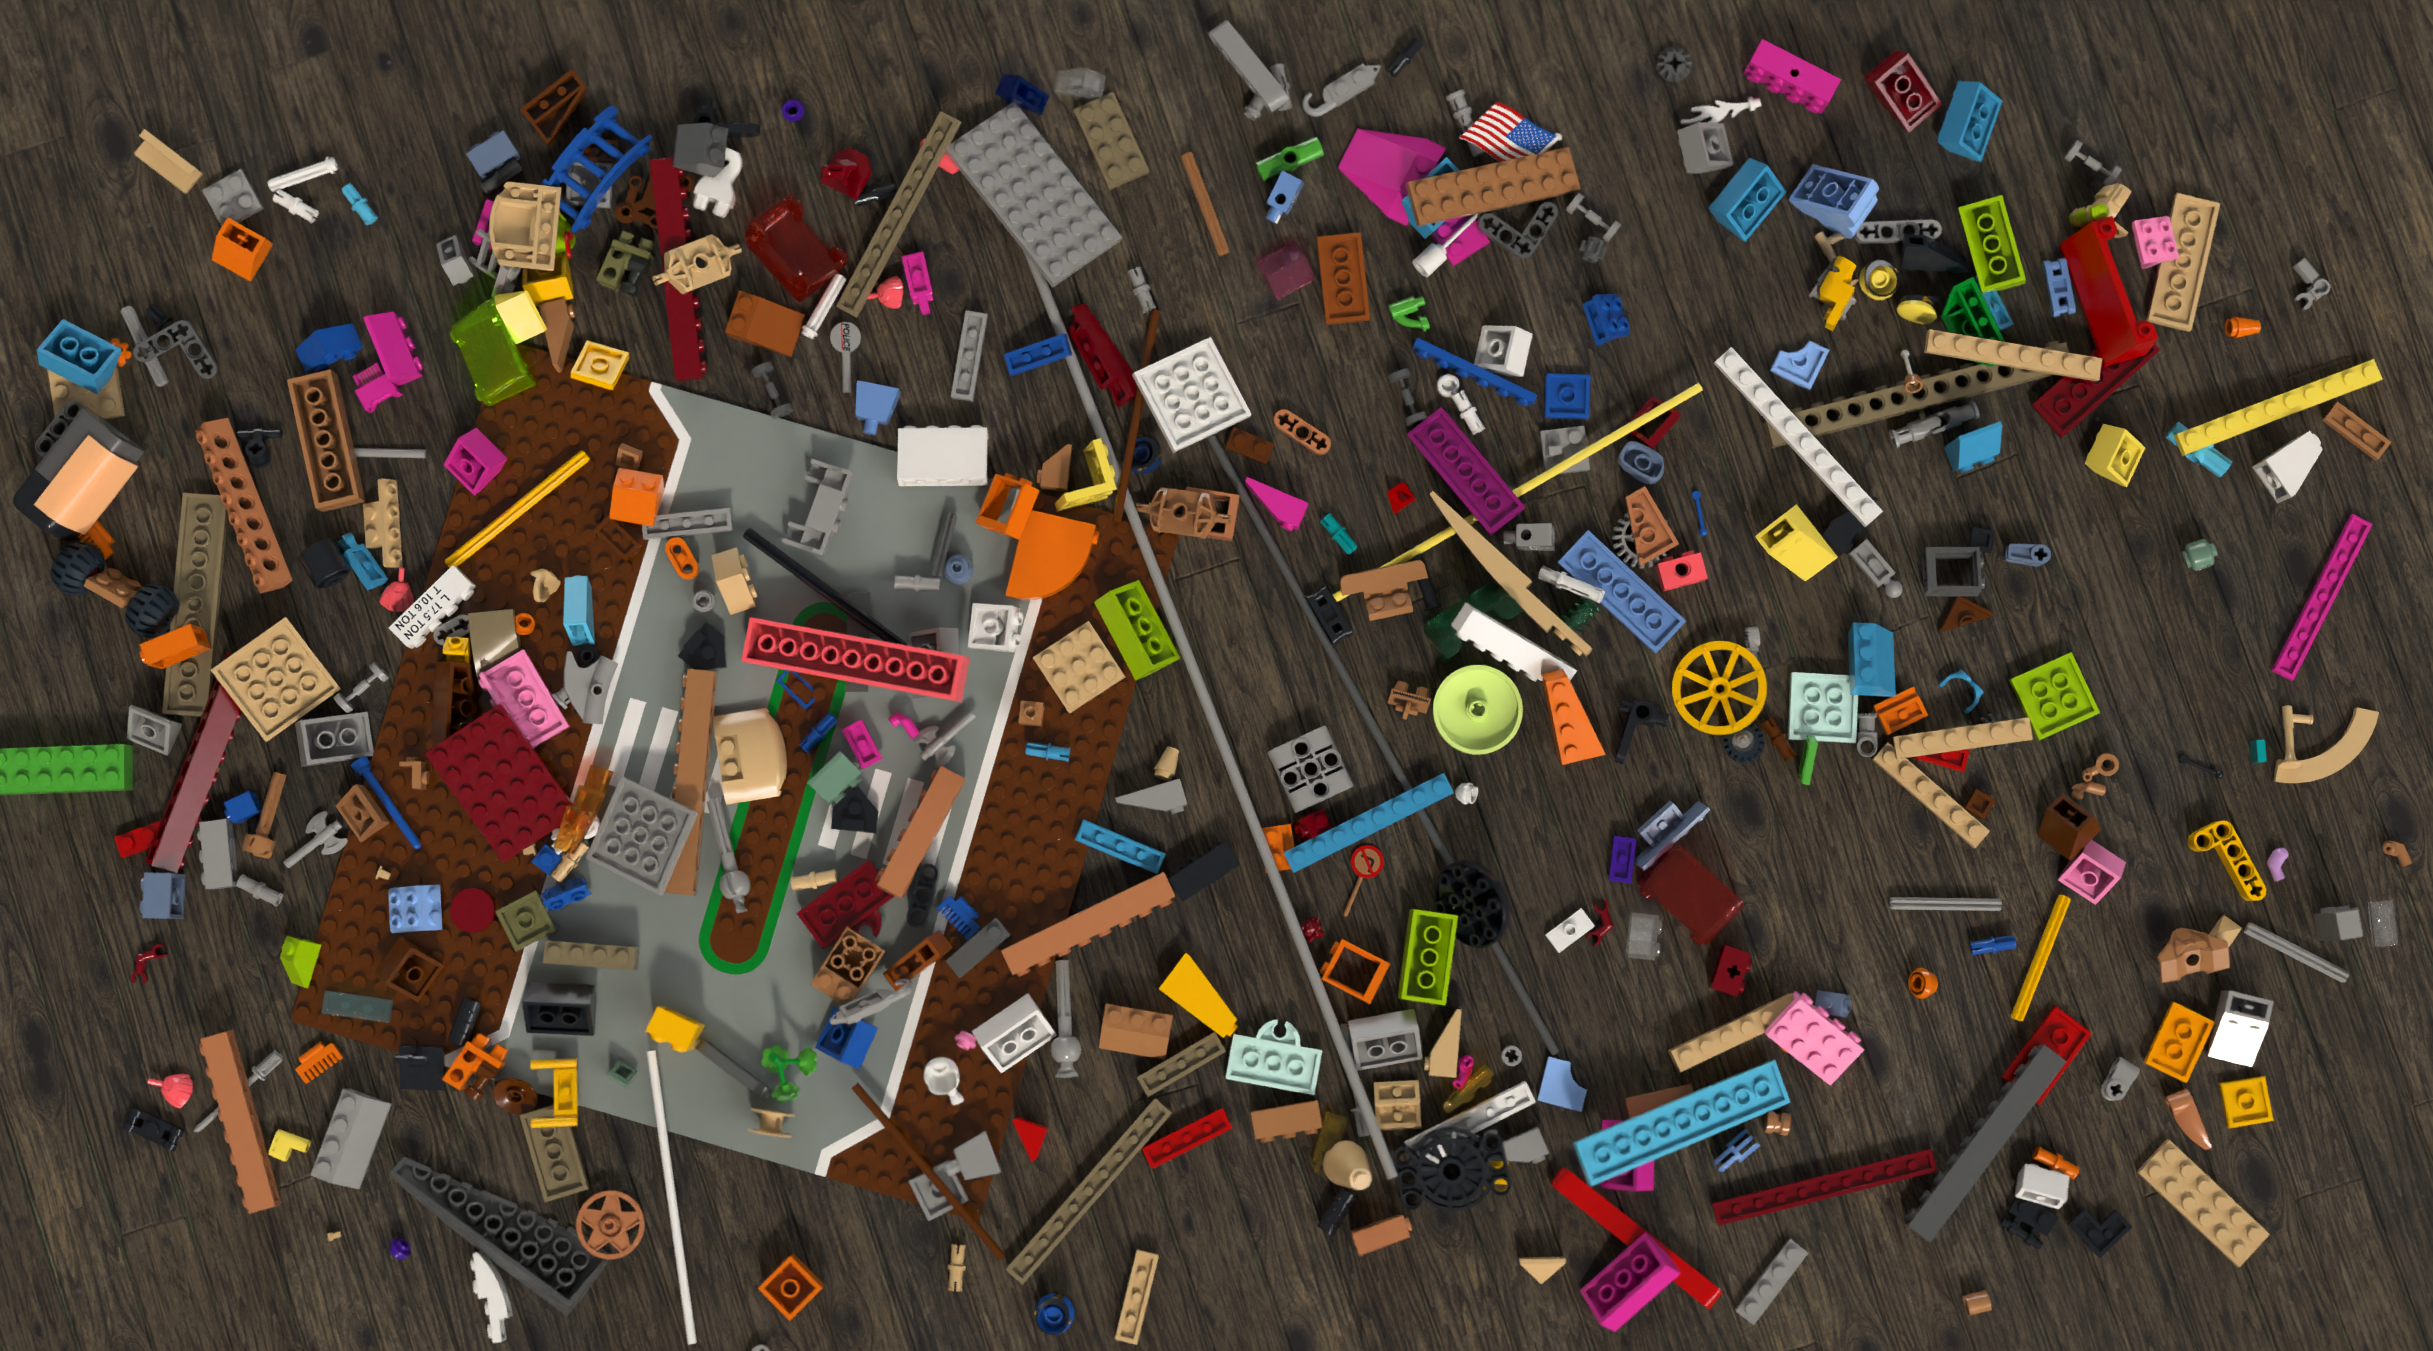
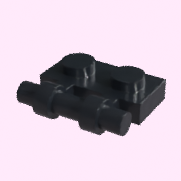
[2000,1197,2059,1250]

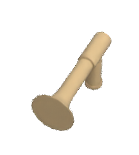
[1814,232,1858,286]
[2278,705,2314,769]

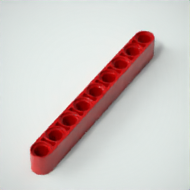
[1550,1166,1723,1310]

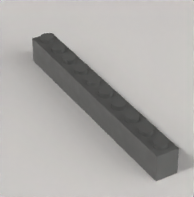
[1905,1044,2067,1243]

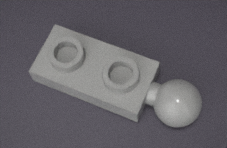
[1849,539,1903,598]

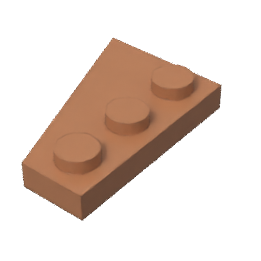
[1625,486,1679,567]

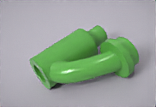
[1388,296,1430,332]

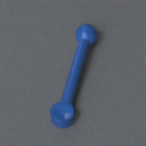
[1692,491,1708,536]

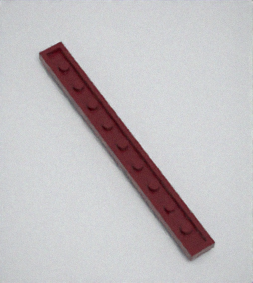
[1711,1149,1937,1226]

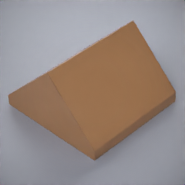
[336,784,390,842]

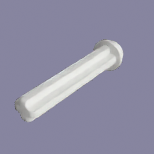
[268,157,338,192]
[801,273,846,339]

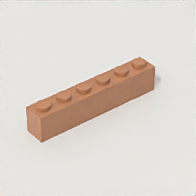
[876,766,965,900]

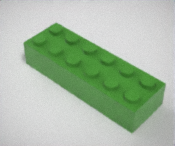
[0,744,133,795]

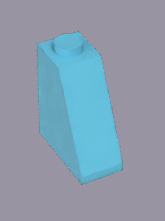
[563,575,595,646]

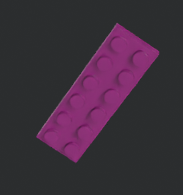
[1407,407,1525,536]

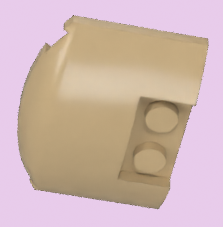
[489,182,561,271]
[713,708,787,805]

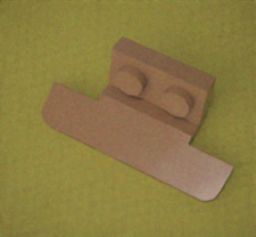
[1340,560,1428,621]

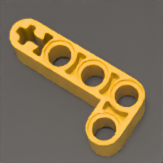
[2187,820,2266,901]

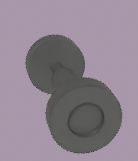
[751,362,793,419]
[1388,368,1427,426]

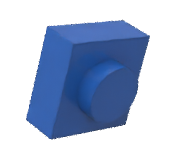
[531,844,562,876]

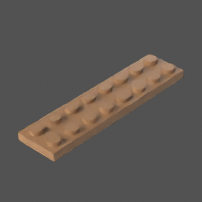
[1405,147,1581,227]

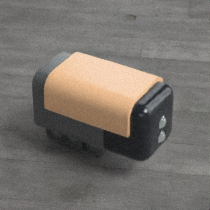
[13,401,145,541]

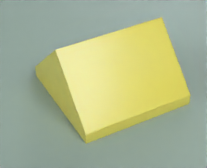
[495,291,547,344]

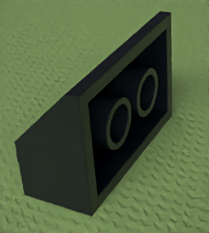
[522,982,597,1036]

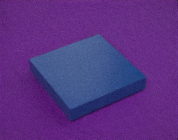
[1544,373,1590,420]

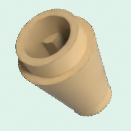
[1154,746,1179,781]

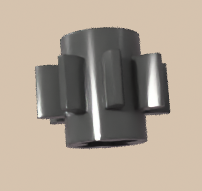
[1578,236,1607,263]

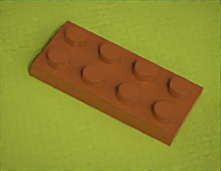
[1317,232,1370,325]

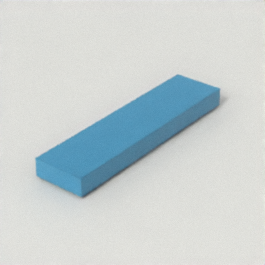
[1075,819,1166,874]

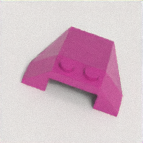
[1338,129,1446,227]

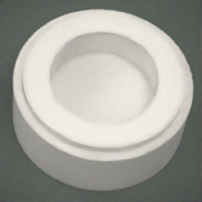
[1437,374,1459,397]

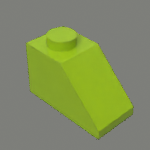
[280,935,321,988]

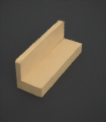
[134,129,202,193]

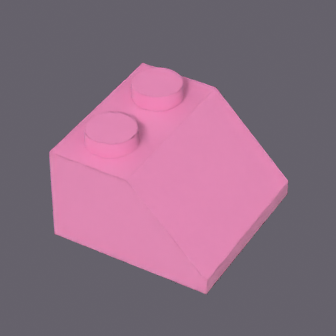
[2058,840,2126,905]

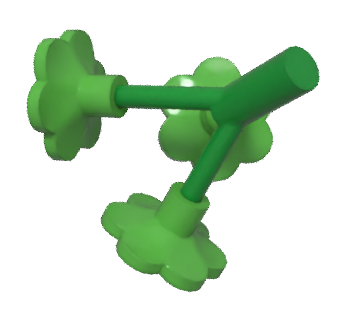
[761,1045,817,1103]

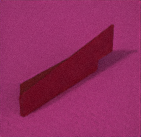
[1070,304,1137,408]

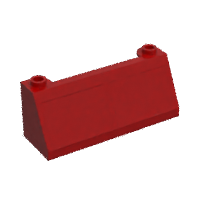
[2059,216,2158,367]

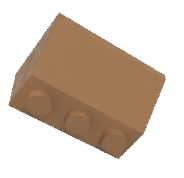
[1099,1004,1173,1060]

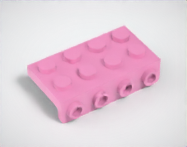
[478,649,570,748]
[1764,991,1864,1086]

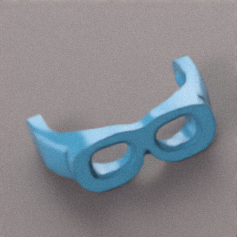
[1938,669,1984,714]

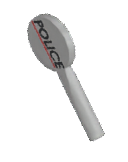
[830,322,861,393]

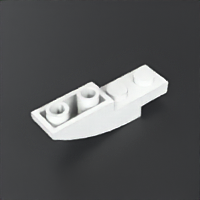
[470,1251,513,1343]

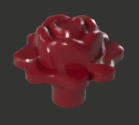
[1301,917,1324,943]

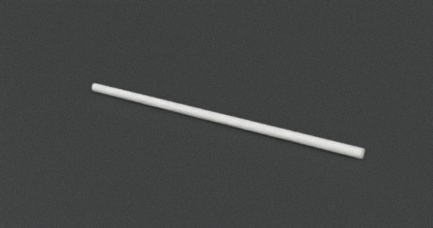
[647,1050,697,1344]

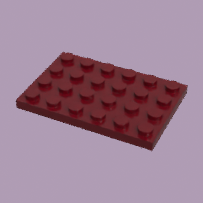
[424,702,579,863]

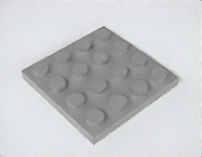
[586,776,698,895]

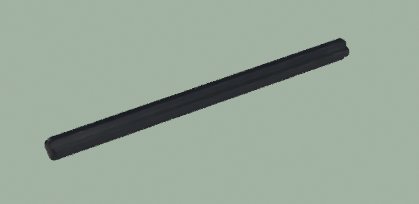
[743,528,907,646]

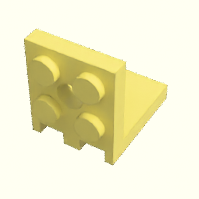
[1055,438,1117,512]

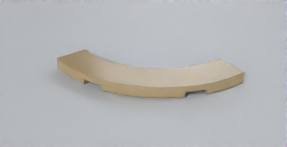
[2273,708,2379,783]

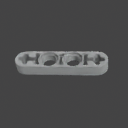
[1854,220,1942,244]

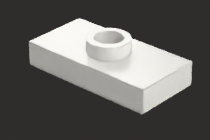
[1545,908,1595,953]

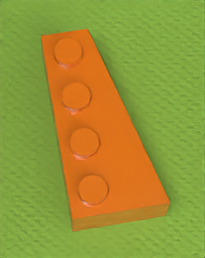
[1541,669,1606,765]

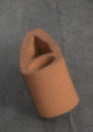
[2165,1089,2211,1150]

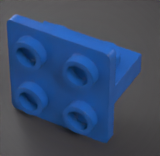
[1582,294,1630,345]

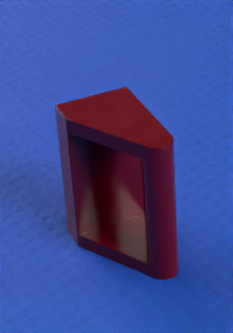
[1628,395,1682,449]

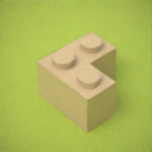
[711,547,758,615]

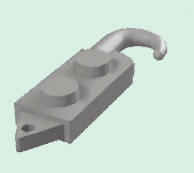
[1302,64,1381,117]
[830,979,914,1025]

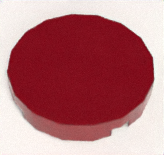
[450,888,496,933]

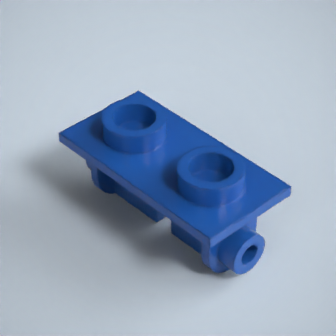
[542,876,592,911]

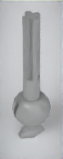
[707,798,751,913]
[1051,960,1081,1078]

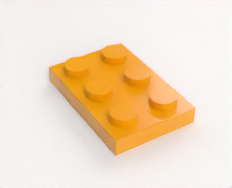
[2143,1002,2215,1083]

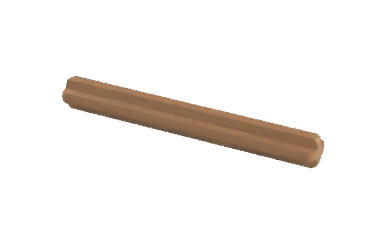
[1181,152,1229,256]

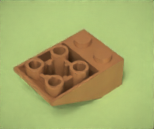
[810,927,885,1005]

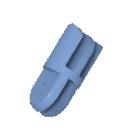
[1713,1128,1761,1172]

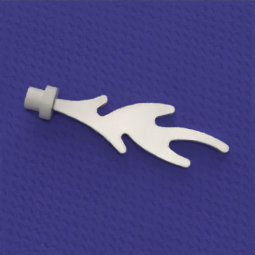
[1681,97,1761,124]

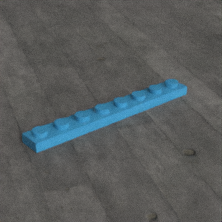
[1284,773,1454,873]

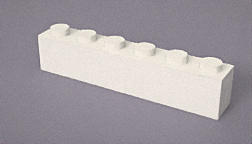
[1451,603,1577,685]

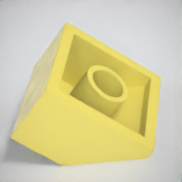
[2085,424,2145,487]

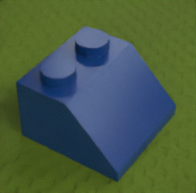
[815,1006,878,1069]

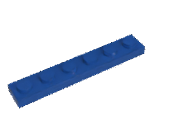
[1413,337,1537,407]

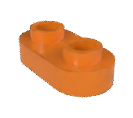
[665,537,699,580]

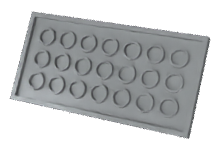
[946,101,1122,287]

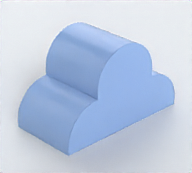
[1789,164,1879,239]

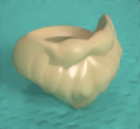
[530,569,561,602]

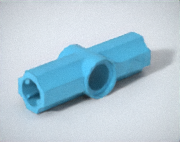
[2166,422,2232,478]

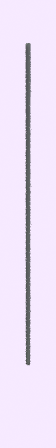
[1206,434,1560,1056]

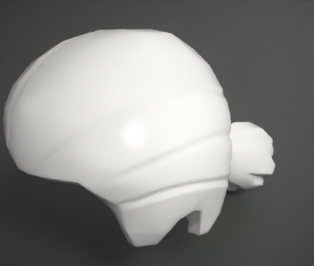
[924,1057,964,1105]

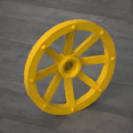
[1672,641,1767,735]

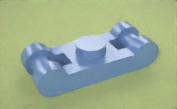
[2041,258,2076,317]

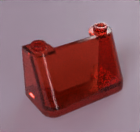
[745,194,849,302]
[1637,845,1745,946]

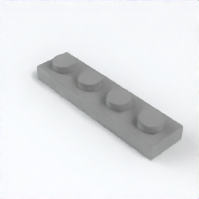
[951,311,988,402]
[642,508,733,540]
[1735,1238,1808,1325]

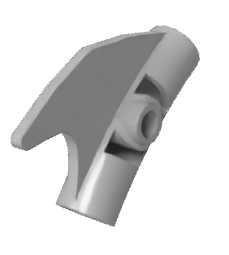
[564,651,618,724]

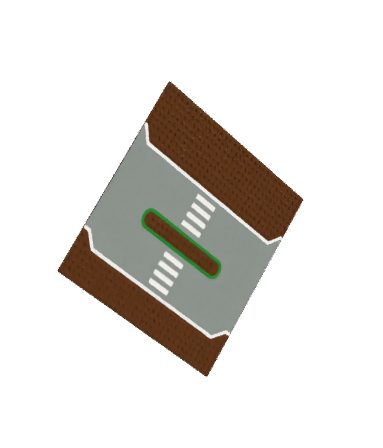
[291,340,1179,1220]

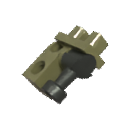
[596,231,654,297]

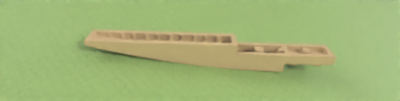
[1430,491,1592,657]

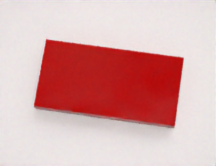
[2001,1006,2092,1105]

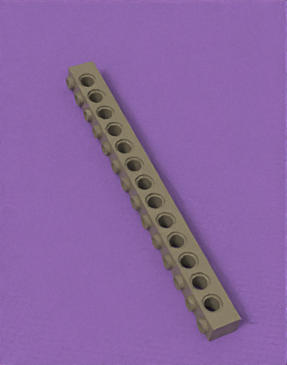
[1763,341,2069,449]

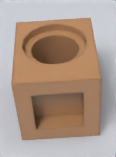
[1019,701,1045,727]

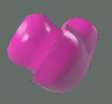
[888,712,920,738]
[1453,1055,1474,1089]

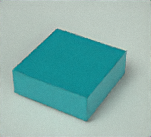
[2249,740,2267,764]

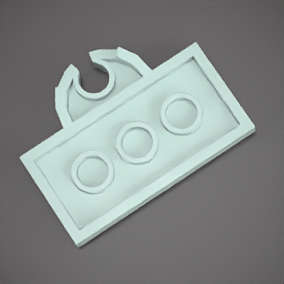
[1225,1020,1322,1095]

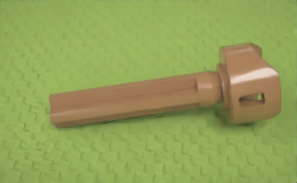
[242,772,287,859]

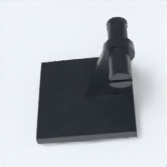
[394,1045,446,1091]

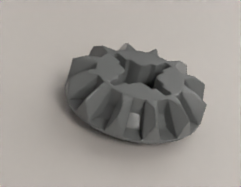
[1657,46,1692,82]

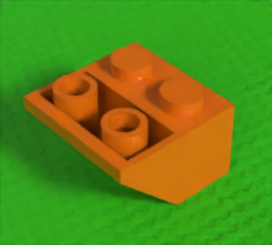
[212,217,273,282]

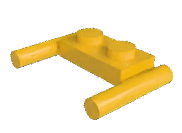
[530,1058,578,1128]

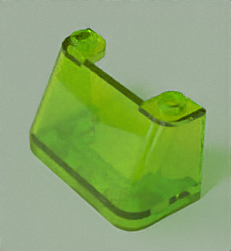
[449,298,536,406]

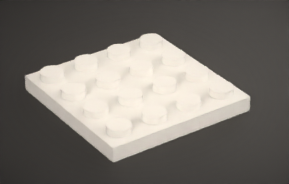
[1132,337,1252,453]

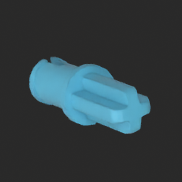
[342,183,378,226]

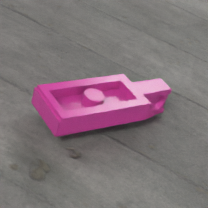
[902,251,933,315]

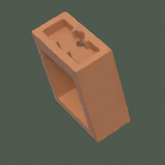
[1177,487,1240,541]

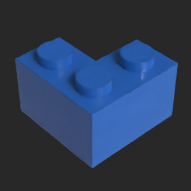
[295,323,363,373]

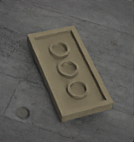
[1073,92,1149,190]
[519,1105,590,1202]

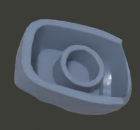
[1617,441,1664,484]

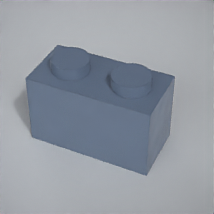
[466,130,522,181]

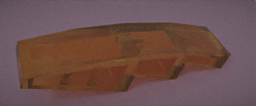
[553,765,613,854]

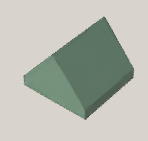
[607,1060,638,1088]

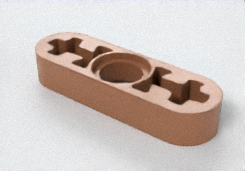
[1274,410,1331,455]

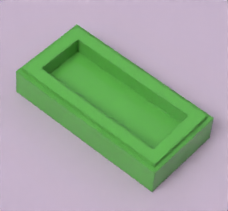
[1798,735,1818,785]

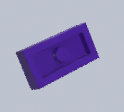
[1608,836,1636,883]

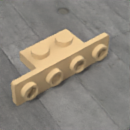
[363,479,403,568]

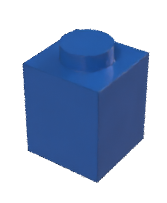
[224,791,262,824]

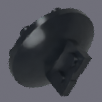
[1435,860,1510,948]

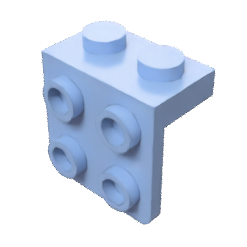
[388,885,442,933]

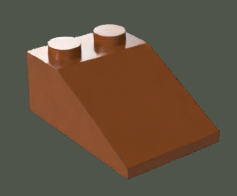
[725,291,805,357]

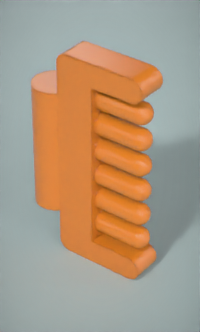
[78,520,115,560]
[296,1041,343,1084]

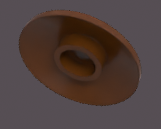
[493,1078,538,1115]

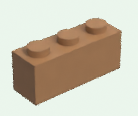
[1251,1100,1322,1143]

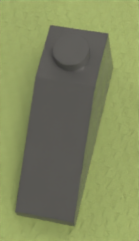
[946,918,1012,978]

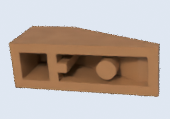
[539,298,576,373]

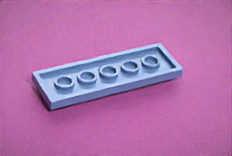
[1557,530,1686,654]

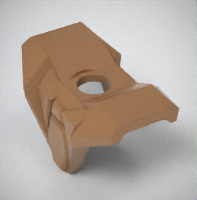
[2157,928,2230,983]

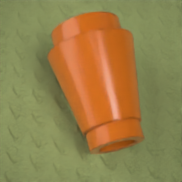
[2225,316,2261,339]

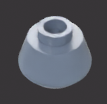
[943,554,974,585]

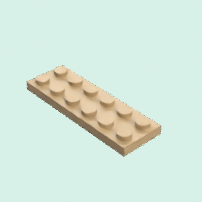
[2146,193,2220,332]
[2137,1139,2270,1267]

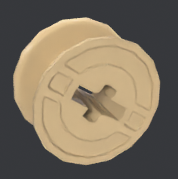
[747,1108,796,1137]

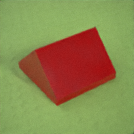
[1012,1116,1049,1162]

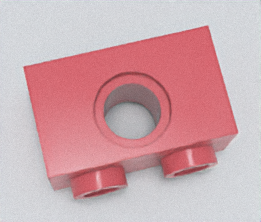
[1655,550,1708,592]

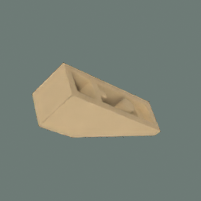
[1424,1009,1461,1078]

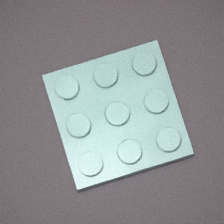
[1788,672,1858,743]

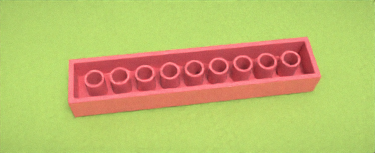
[741,617,970,702]

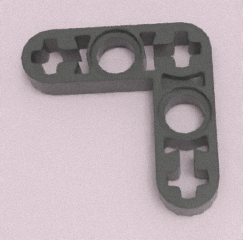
[1477,202,1558,259]
[133,320,219,379]

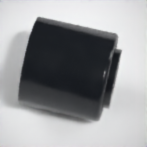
[298,538,351,589]

